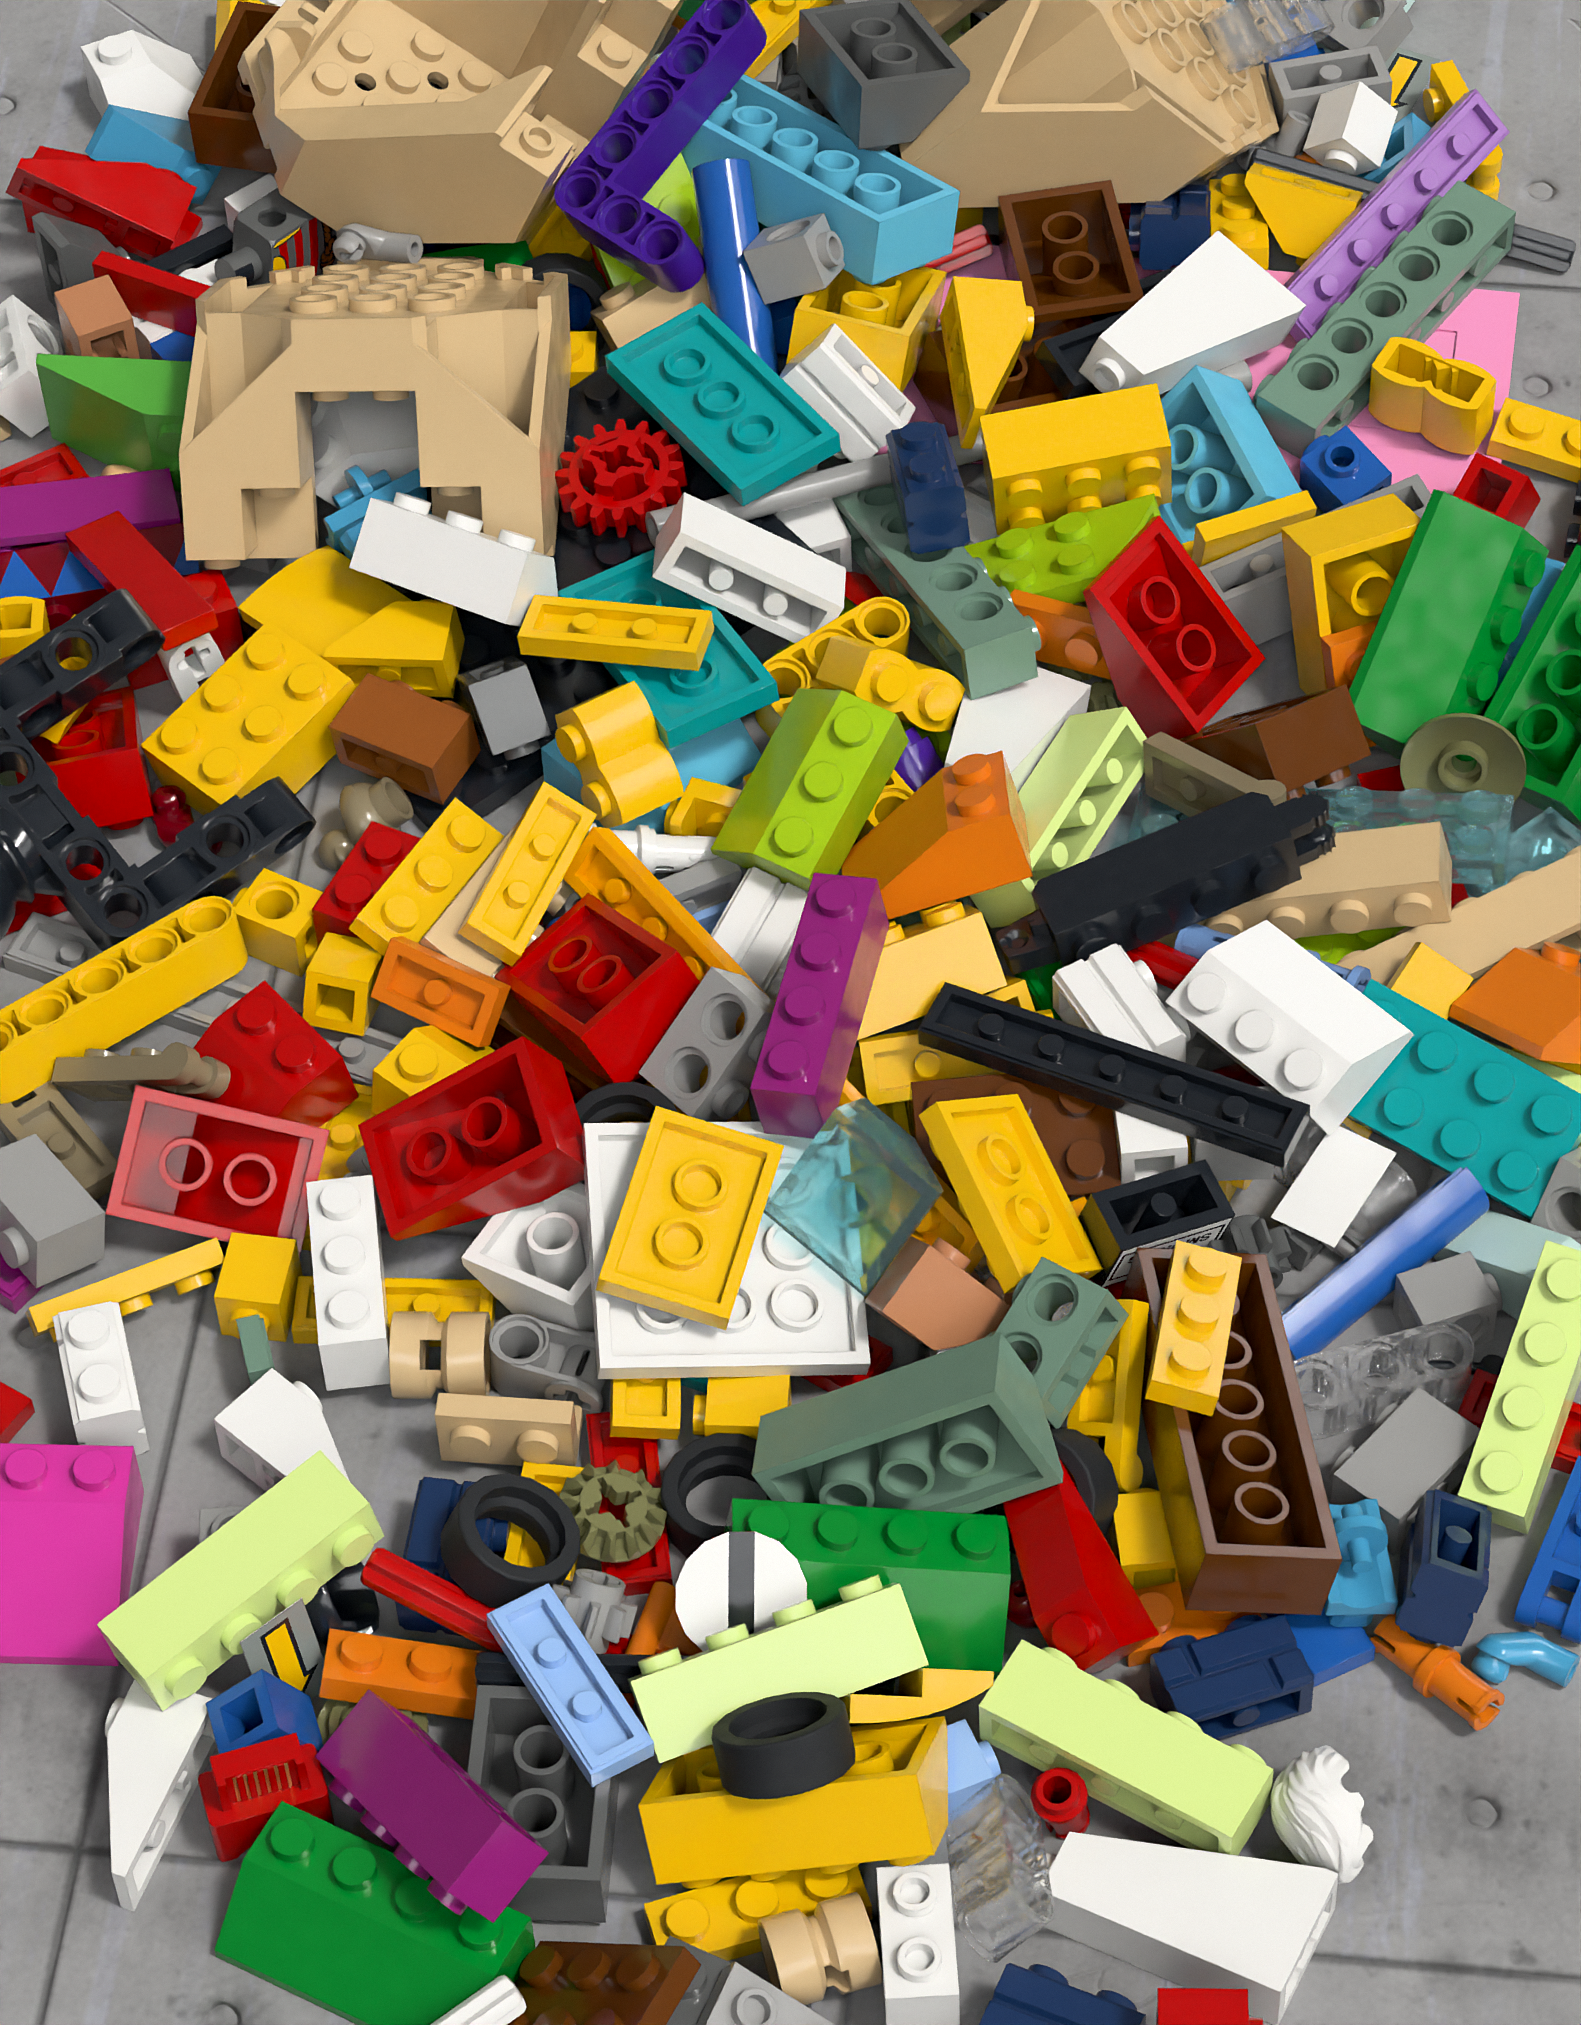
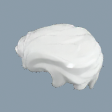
[1270,1745,1373,1884]

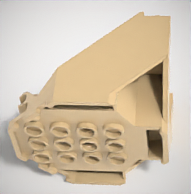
[237,0,685,246]
[899,0,1279,208]
[179,256,572,569]

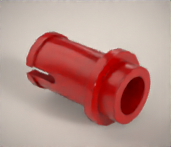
[1030,1767,1091,1840]

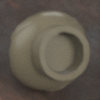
[318,777,413,871]

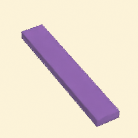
[1283,88,1510,343]

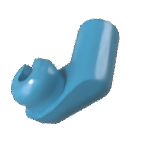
[1471,1631,1580,1688]

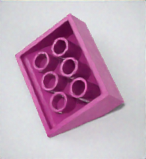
[0,1443,144,1666]

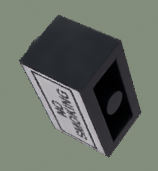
[1078,1159,1235,1287]

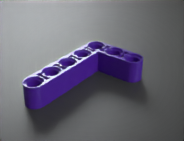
[554,0,767,293]

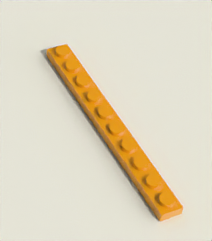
[563,827,985,1275]

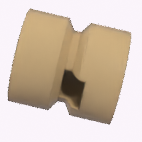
[389,1311,491,1399]
[757,1892,883,2005]

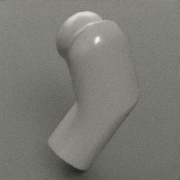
[1236,111,1312,170]
[333,223,423,264]

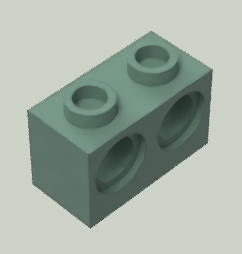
[986,1257,1129,1429]

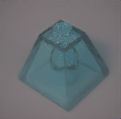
[763,1097,944,1296]

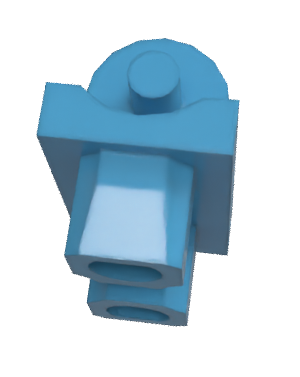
[324,465,432,560]
[1324,1499,1398,1627]

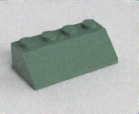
[752,1332,1063,1514]

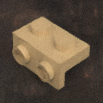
[435,1393,583,1467]

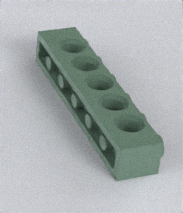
[1253,180,1516,459]
[832,483,1041,700]

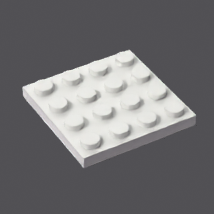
[582,1121,871,1379]

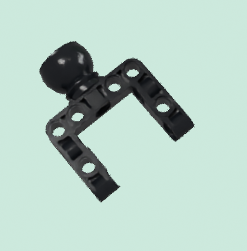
[0,588,316,952]

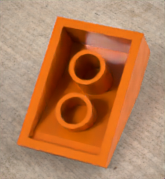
[841,750,1033,920]

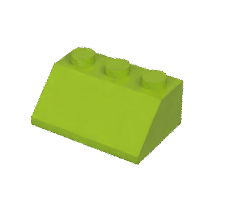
[710,688,909,892]

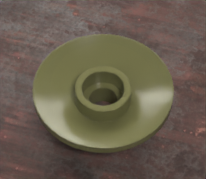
[1400,713,1526,824]

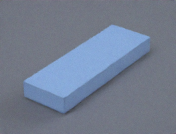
[486,1583,654,1787]

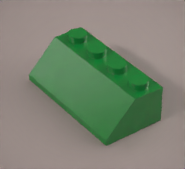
[1349,489,1549,760]
[1460,545,1581,826]
[723,1498,1011,1679]
[214,1801,536,2025]

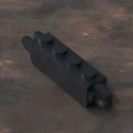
[995,792,1336,975]

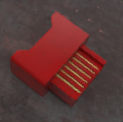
[198,1733,335,1862]

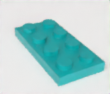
[605,302,841,506]
[558,549,780,749]
[1347,979,1581,1220]

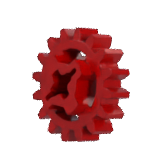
[555,419,687,538]

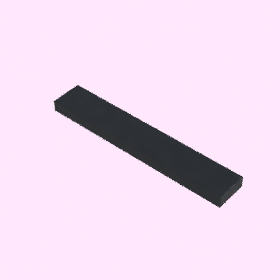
[918,982,1310,1168]

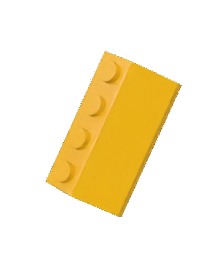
[638,1716,948,1889]

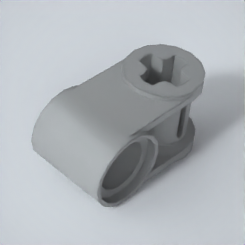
[489,1314,607,1420]

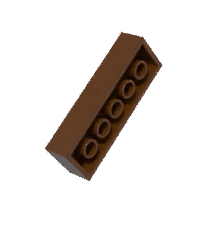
[1120,1247,1342,1615]

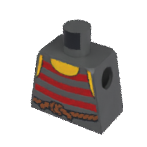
[214,188,338,287]

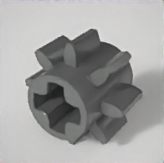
[1208,1215,1292,1289]

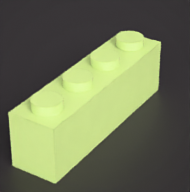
[969,707,1147,928]
[1458,1240,1581,1534]
[97,1450,384,1711]
[627,1574,929,1763]
[979,1640,1273,1856]

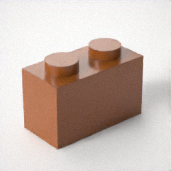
[328,673,481,805]

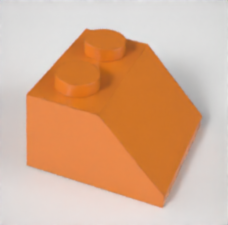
[1448,942,1581,1064]

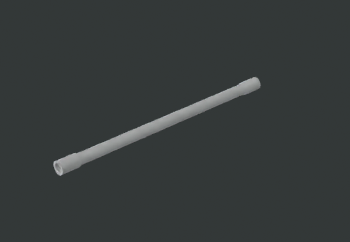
[645,360,1252,547]

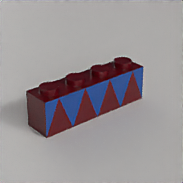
[0,523,200,631]

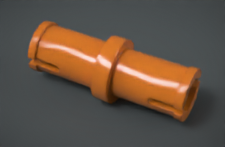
[1370,1612,1505,1731]

